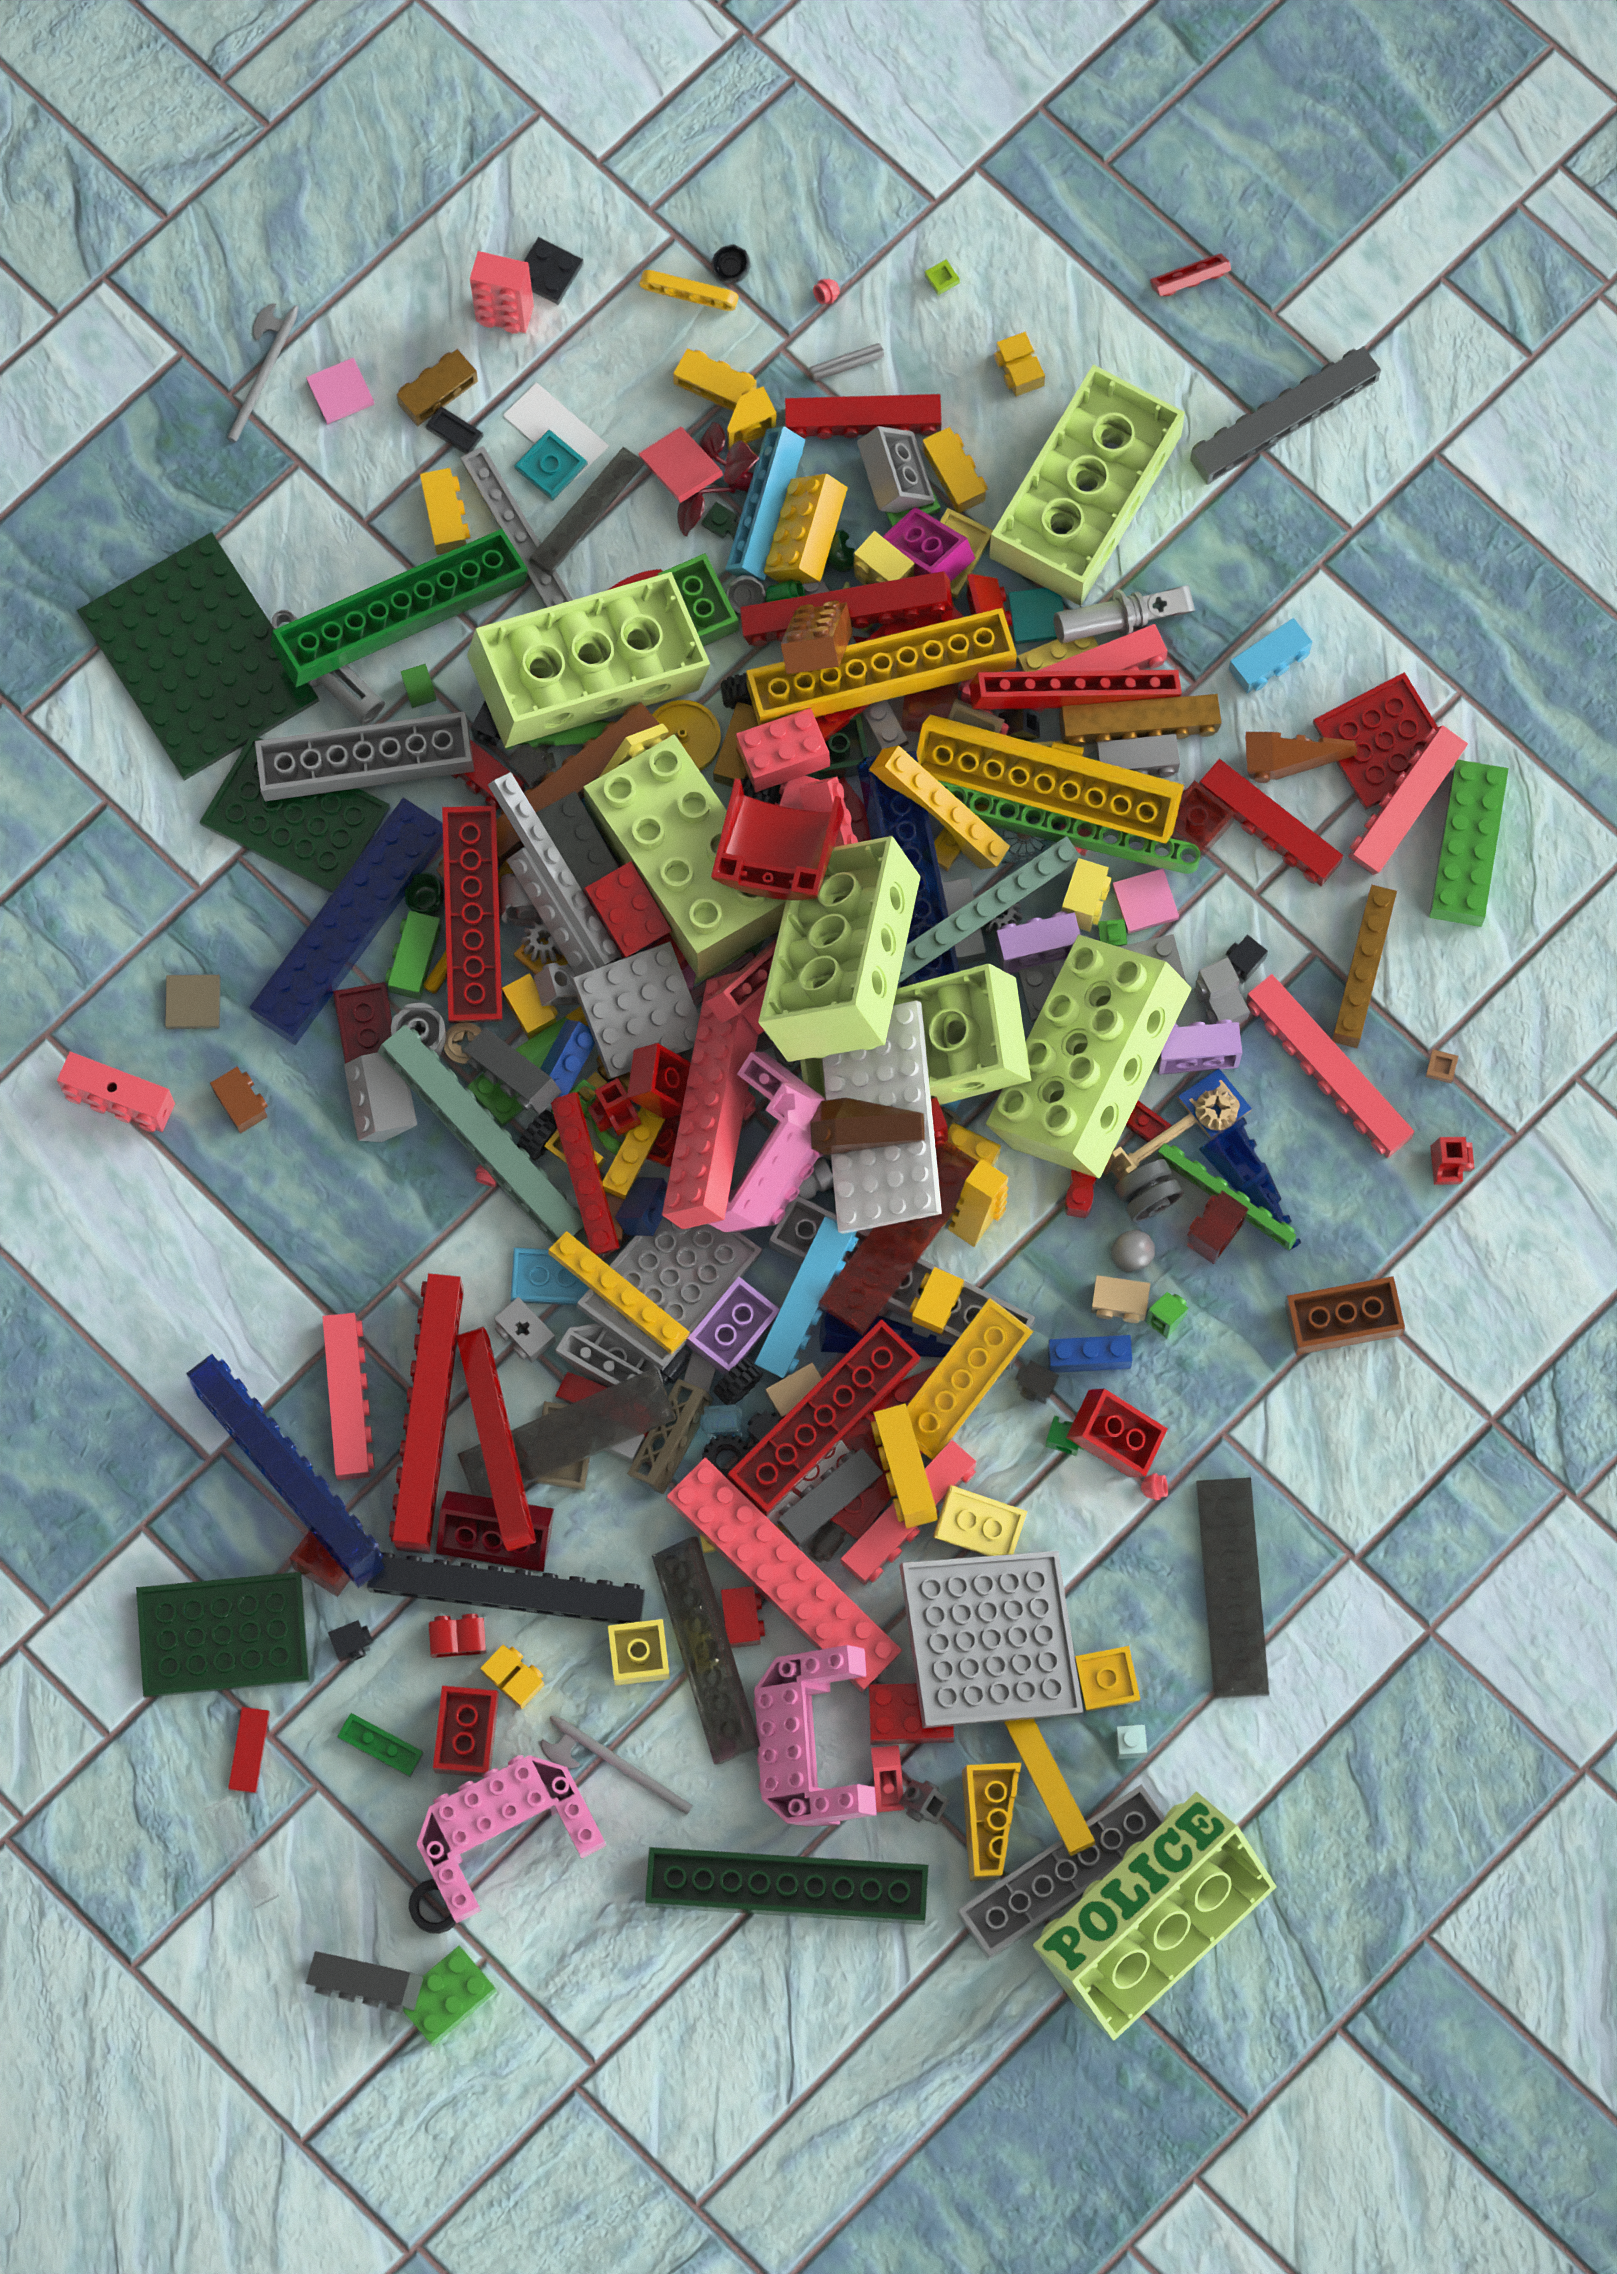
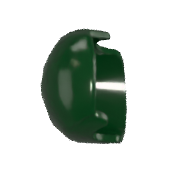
[827,529,855,572]
[405,872,444,915]

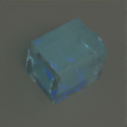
[700,1404,742,1439]

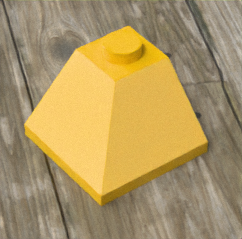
[727,386,777,450]

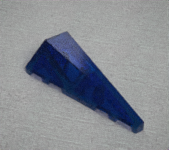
[1199,1117,1301,1250]
[819,1298,953,1358]

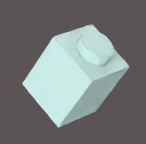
[1115,1725,1147,1759]

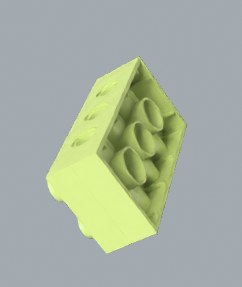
[989,365,1185,606]
[467,572,710,748]
[758,836,920,1062]
[986,934,1192,1179]
[800,963,1031,1105]

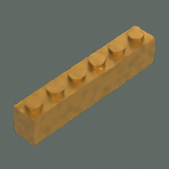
[1058,694,1222,747]
[1332,884,1397,1048]

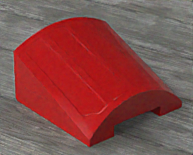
[711,778,844,900]

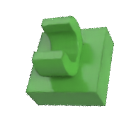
[1098,919,1127,947]

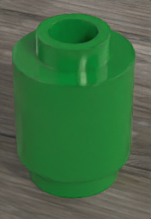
[765,580,805,602]

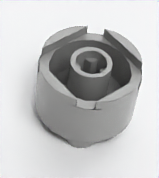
[499,874,542,926]
[391,1003,446,1056]

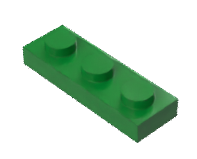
[337,1713,424,1777]

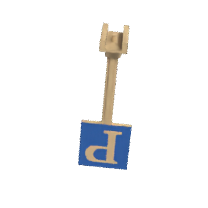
[1103,1068,1252,1181]

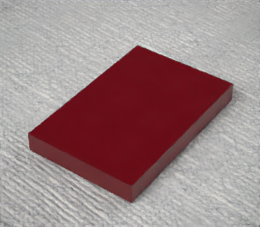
[333,982,392,1064]

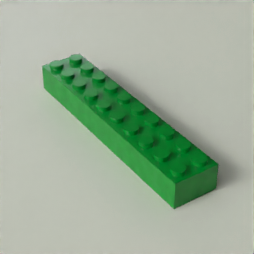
[270,529,528,687]

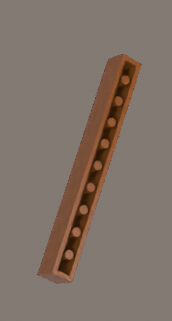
[436,702,660,880]

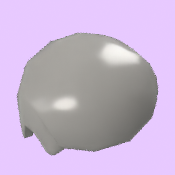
[725,575,766,614]
[1111,1230,1155,1272]

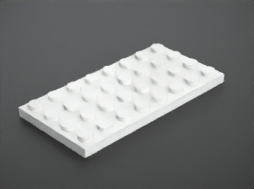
[822,1000,942,1234]

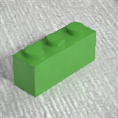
[385,911,442,1000]

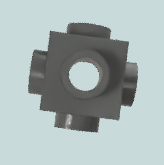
[899,1780,950,1824]

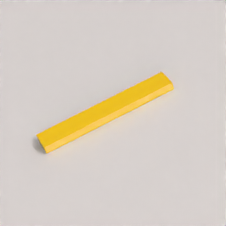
[1003,1719,1096,1856]

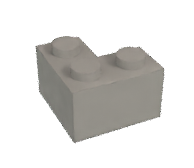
[1194,957,1250,1024]

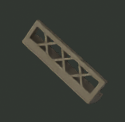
[627,1379,714,1495]

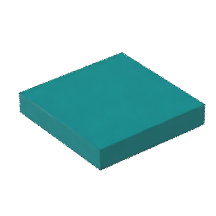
[514,429,588,501]
[1008,588,1064,644]

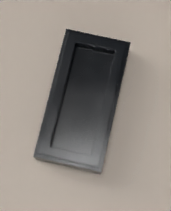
[426,406,483,454]

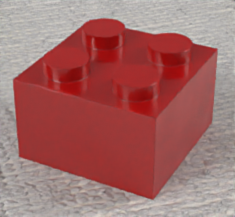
[627,1043,691,1119]

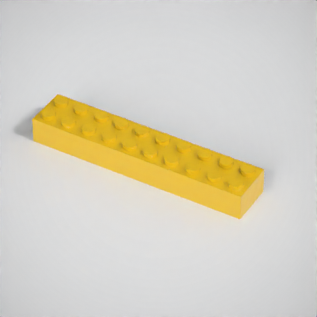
[746,608,1017,725]
[915,714,1184,844]

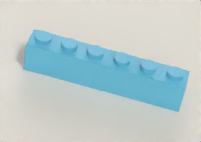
[725,426,805,581]
[754,1216,859,1378]

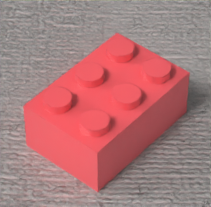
[736,708,830,793]

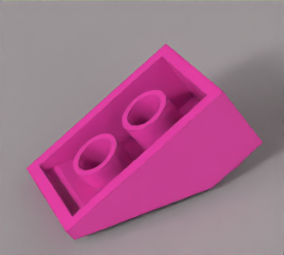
[883,507,975,582]

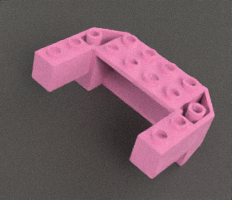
[709,1052,826,1232]
[753,1645,876,1827]
[417,1755,606,1924]

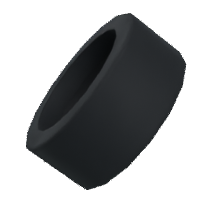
[408,1879,456,1934]

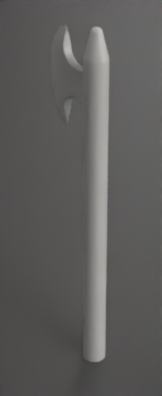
[227,304,298,443]
[541,1716,693,1815]

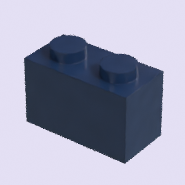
[615,1177,668,1236]

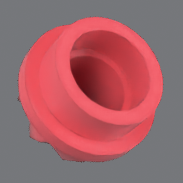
[813,279,840,304]
[475,1164,497,1187]
[1141,1473,1168,1501]

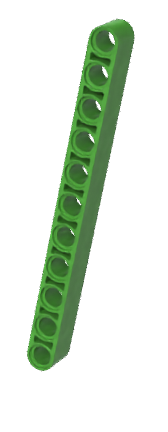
[921,781,1200,874]

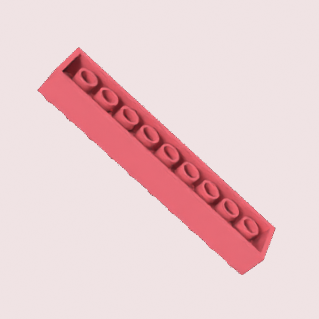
[662,971,758,1229]
[666,1457,902,1693]

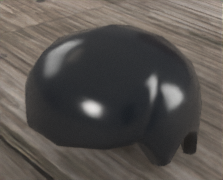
[711,244,751,284]

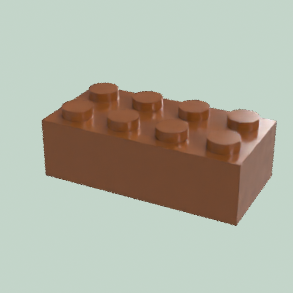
[781,601,853,674]
[1285,1276,1405,1355]

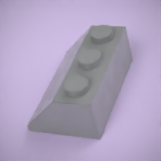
[857,426,935,513]
[344,1053,417,1142]

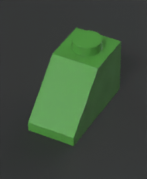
[1146,1292,1189,1339]

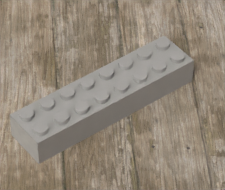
[255,711,475,801]
[957,1784,1165,1960]

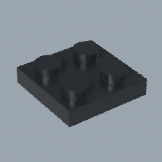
[524,237,584,305]

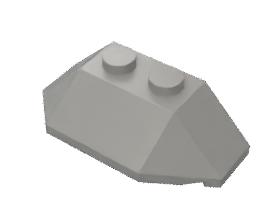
[555,1323,663,1406]

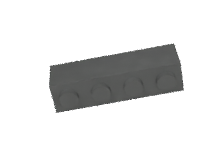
[463,1027,561,1115]
[777,1448,883,1546]
[306,1951,423,2013]

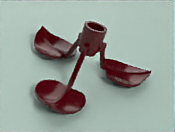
[677,422,759,537]

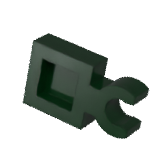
[701,502,739,541]

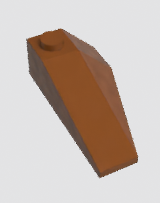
[1245,732,1357,783]

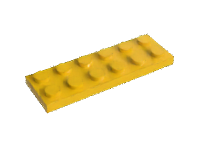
[907,1298,1034,1460]

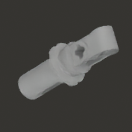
[1053,585,1195,643]
[272,610,385,725]

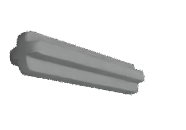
[810,343,884,381]

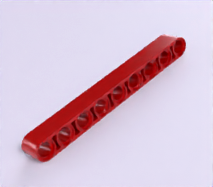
[457,1327,536,1552]

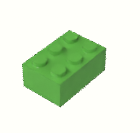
[658,553,739,646]
[403,1945,497,2047]

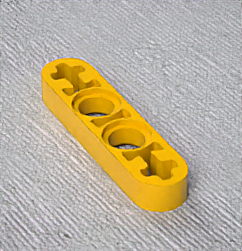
[639,270,739,311]

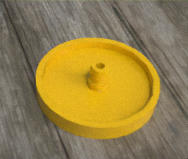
[652,700,721,771]

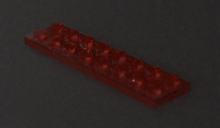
[818,1141,978,1335]

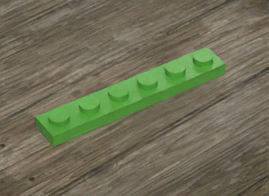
[1158,1143,1296,1251]

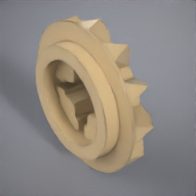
[444,1022,482,1065]
[1195,1088,1238,1131]

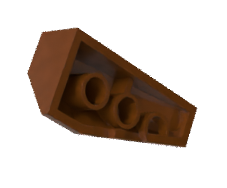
[810,1098,925,1155]

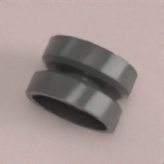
[1114,1159,1184,1222]

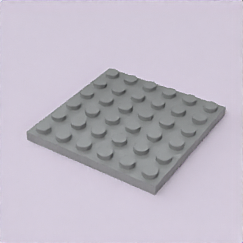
[899,1551,1083,1728]

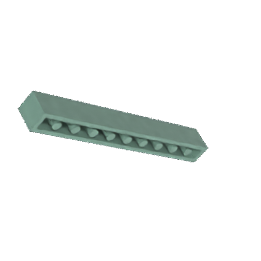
[898,836,1082,984]
[378,1025,584,1244]

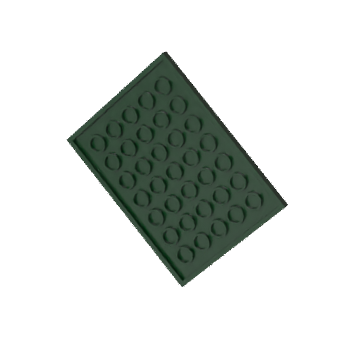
[77,532,319,781]

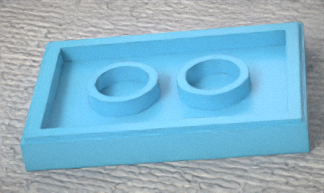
[511,1248,590,1305]

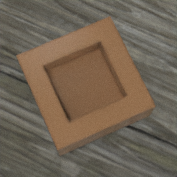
[1425,1049,1459,1084]

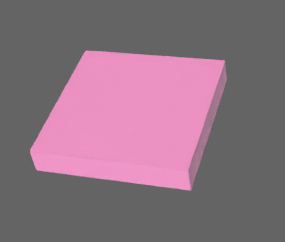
[306,357,375,424]
[1112,869,1179,934]

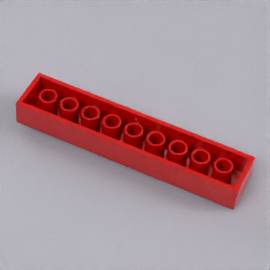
[389,1273,464,1554]

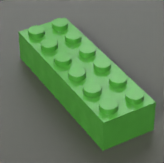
[1429,760,1509,927]

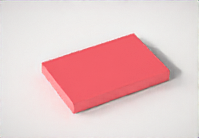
[638,426,723,503]

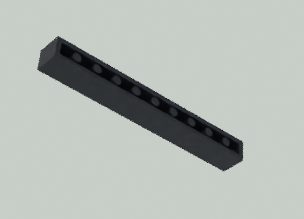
[367,1552,645,1624]

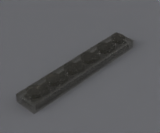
[529,447,644,576]

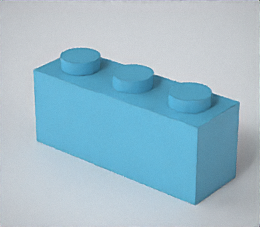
[1228,617,1312,694]

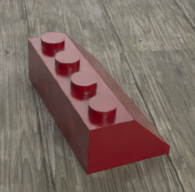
[436,1490,554,1572]

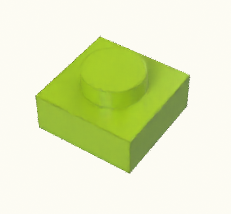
[924,259,960,295]

